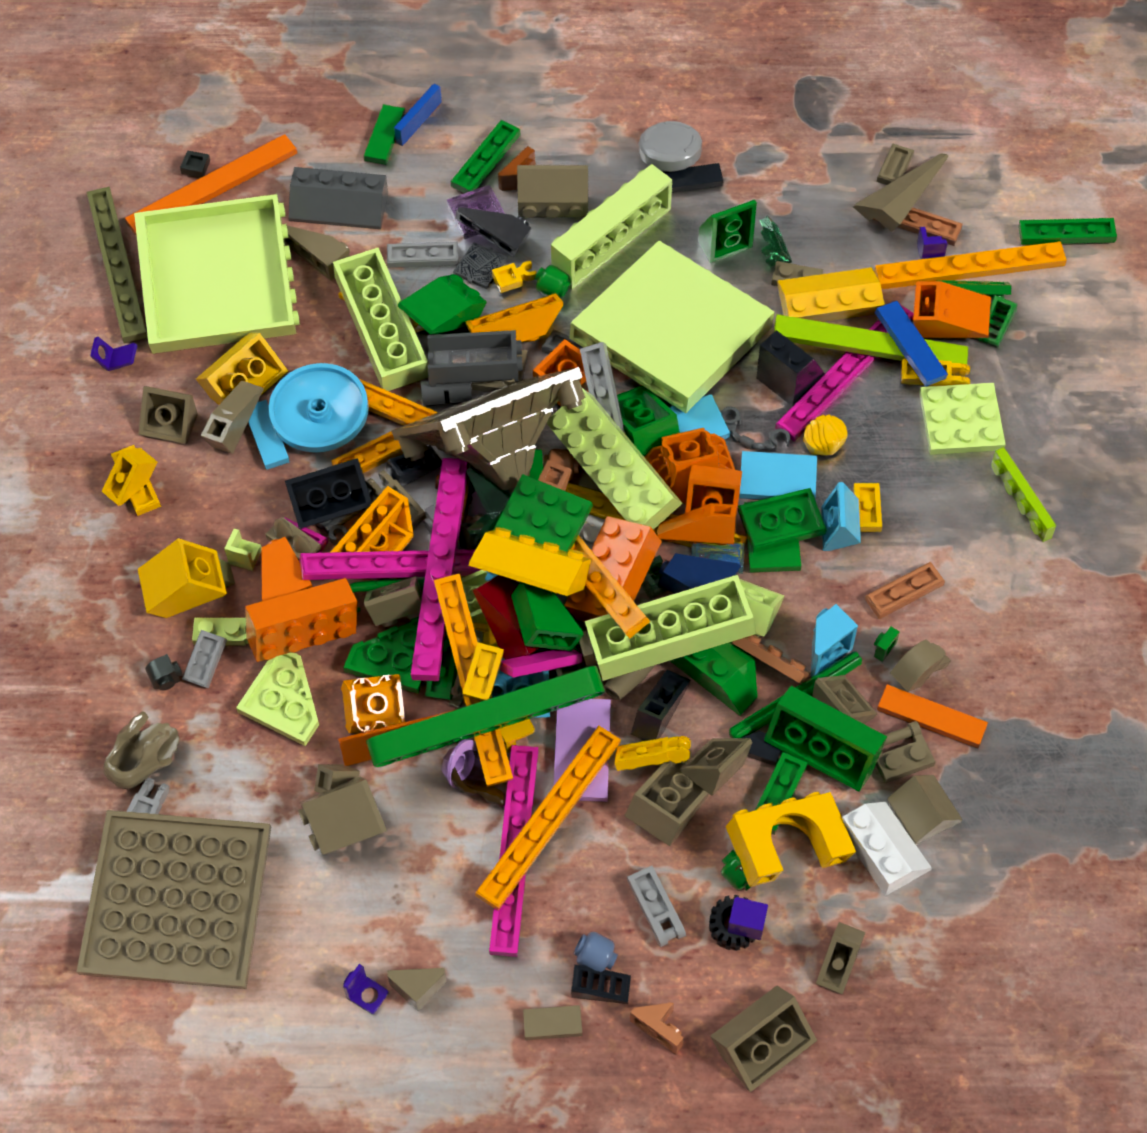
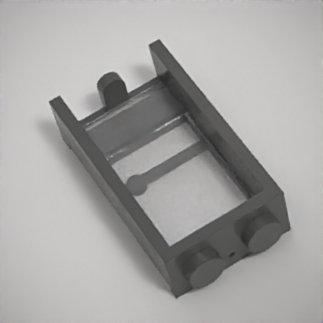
[427,330,523,387]

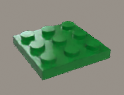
[493,474,593,552]

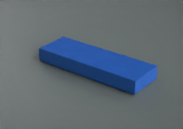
[394,84,442,146]

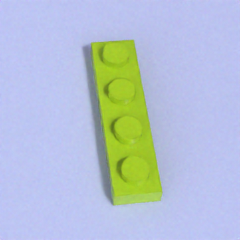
[991,447,1056,542]

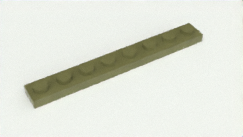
[87,187,148,343]

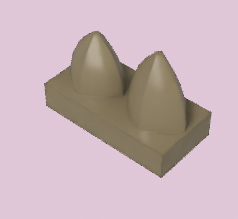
[265,517,321,562]

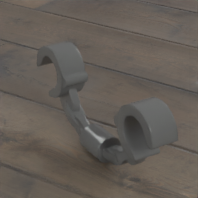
[721,406,790,450]

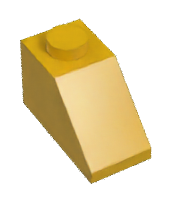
[101,448,158,506]

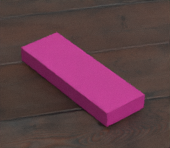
[499,649,582,678]

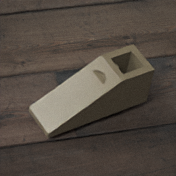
[201,381,264,454]

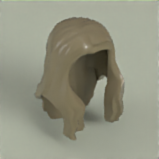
[103,711,180,789]

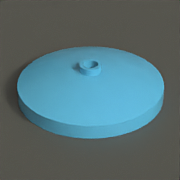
[269,363,369,453]

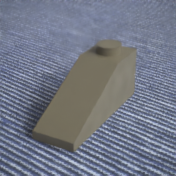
[284,225,350,281]

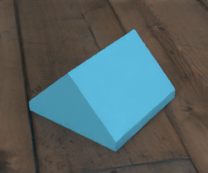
[821,482,861,551]

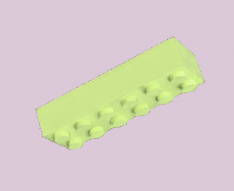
[551,164,672,290]
[333,248,429,391]
[546,388,683,530]
[585,575,756,681]

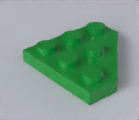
[343,616,423,694]

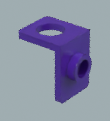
[90,337,137,371]
[343,964,389,1014]

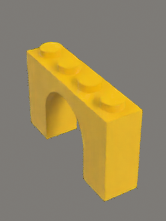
[725,792,856,887]

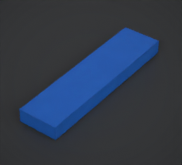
[875,301,948,387]

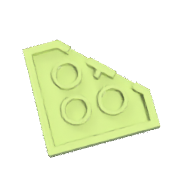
[236,652,319,746]

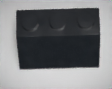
[285,458,372,529]

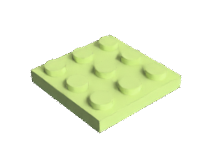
[919,383,1006,455]

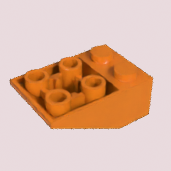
[913,281,991,338]

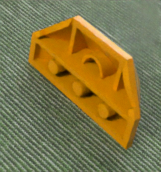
[465,293,563,342]
[330,486,414,553]

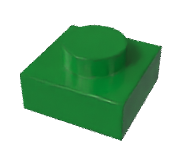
[874,626,900,662]

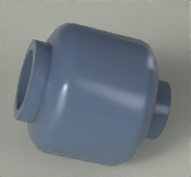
[573,932,618,972]

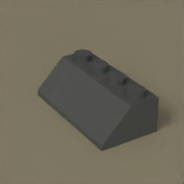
[289,167,388,230]

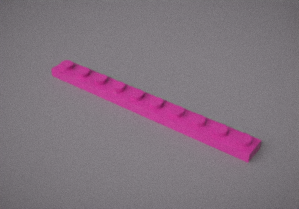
[411,458,469,681]

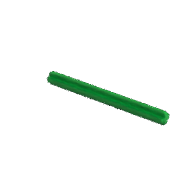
[729,651,862,738]

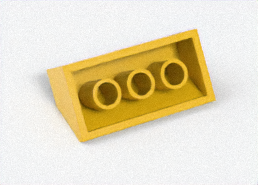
[777,267,884,322]
[469,527,591,596]

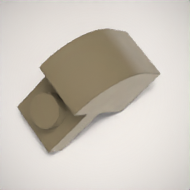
[890,639,951,692]

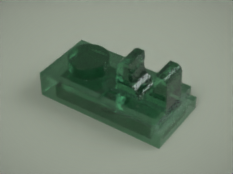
[760,216,792,267]

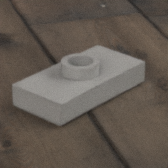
[182,630,227,688]

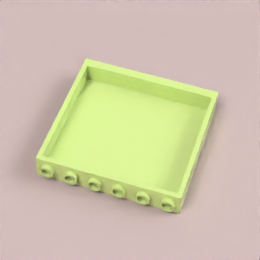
[134,194,300,354]
[569,241,775,413]

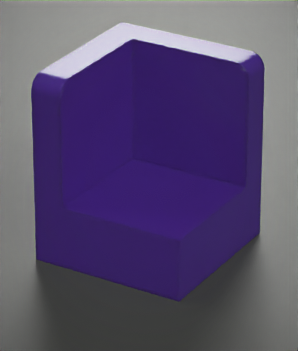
[917,227,948,259]
[728,897,768,940]

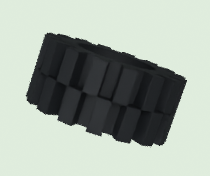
[709,895,756,951]

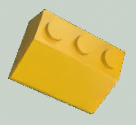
[196,333,288,405]

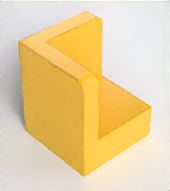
[500,719,535,754]

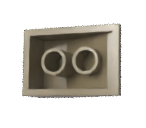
[625,760,710,846]

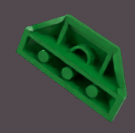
[670,641,758,716]

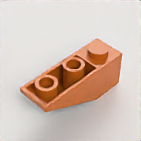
[657,503,737,545]

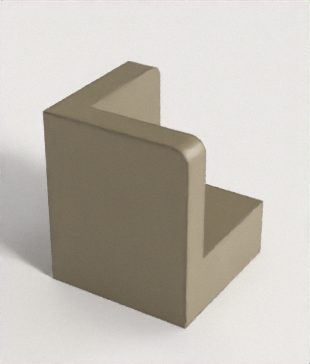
[314,764,360,793]

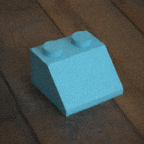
[810,604,858,677]

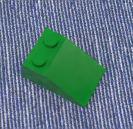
[698,200,757,263]
[398,274,487,334]
[617,385,680,456]

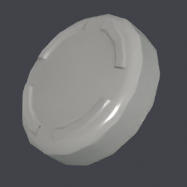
[639,121,702,172]

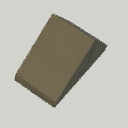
[387,968,446,1011]

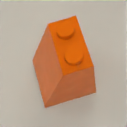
[262,537,313,601]

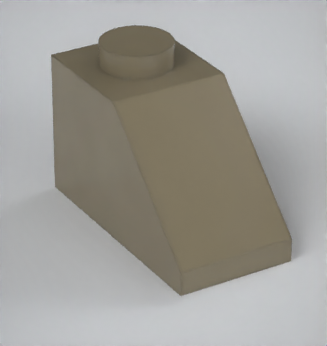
[816,922,866,994]

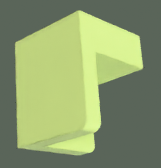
[224,529,262,571]

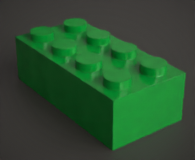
[764,686,887,792]

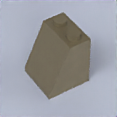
[298,776,387,855]

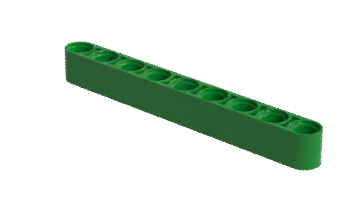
[366,666,605,768]

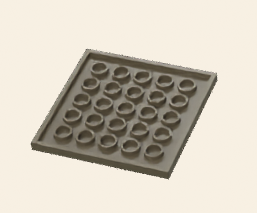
[77,810,271,989]

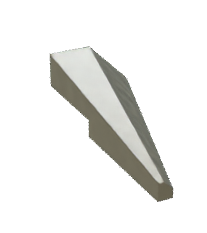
[853,153,949,232]

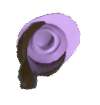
[441,739,506,807]

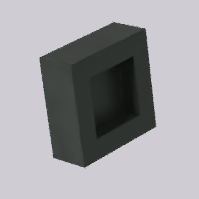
[180,150,211,178]

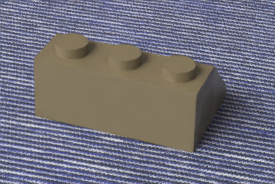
[517,165,588,218]
[710,986,817,1092]

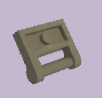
[876,721,936,784]

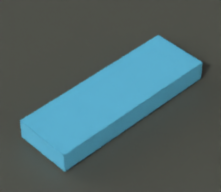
[248,400,290,470]

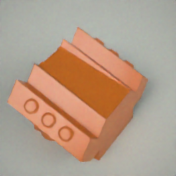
[645,428,735,504]

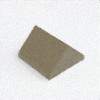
[138,386,198,444]
[812,675,877,724]
[680,738,752,796]
[887,775,963,845]

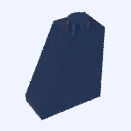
[658,553,741,594]

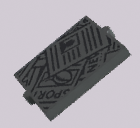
[453,242,508,289]

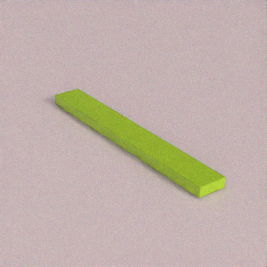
[774,314,968,364]

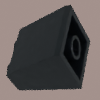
[756,330,825,407]

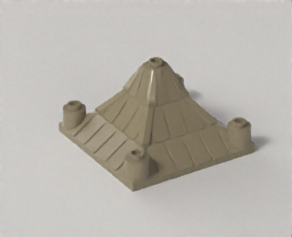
[391,367,586,493]

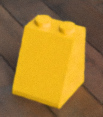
[138,538,227,618]

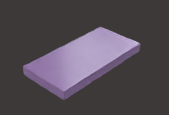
[554,699,611,802]

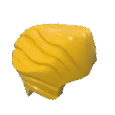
[803,415,847,456]

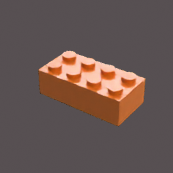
[564,516,662,622]
[245,578,357,662]

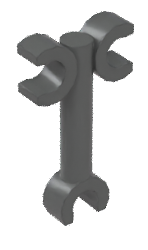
[316,488,377,545]

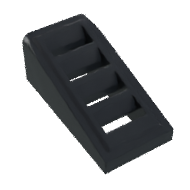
[386,445,442,486]
[571,965,631,1004]

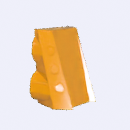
[341,674,405,734]

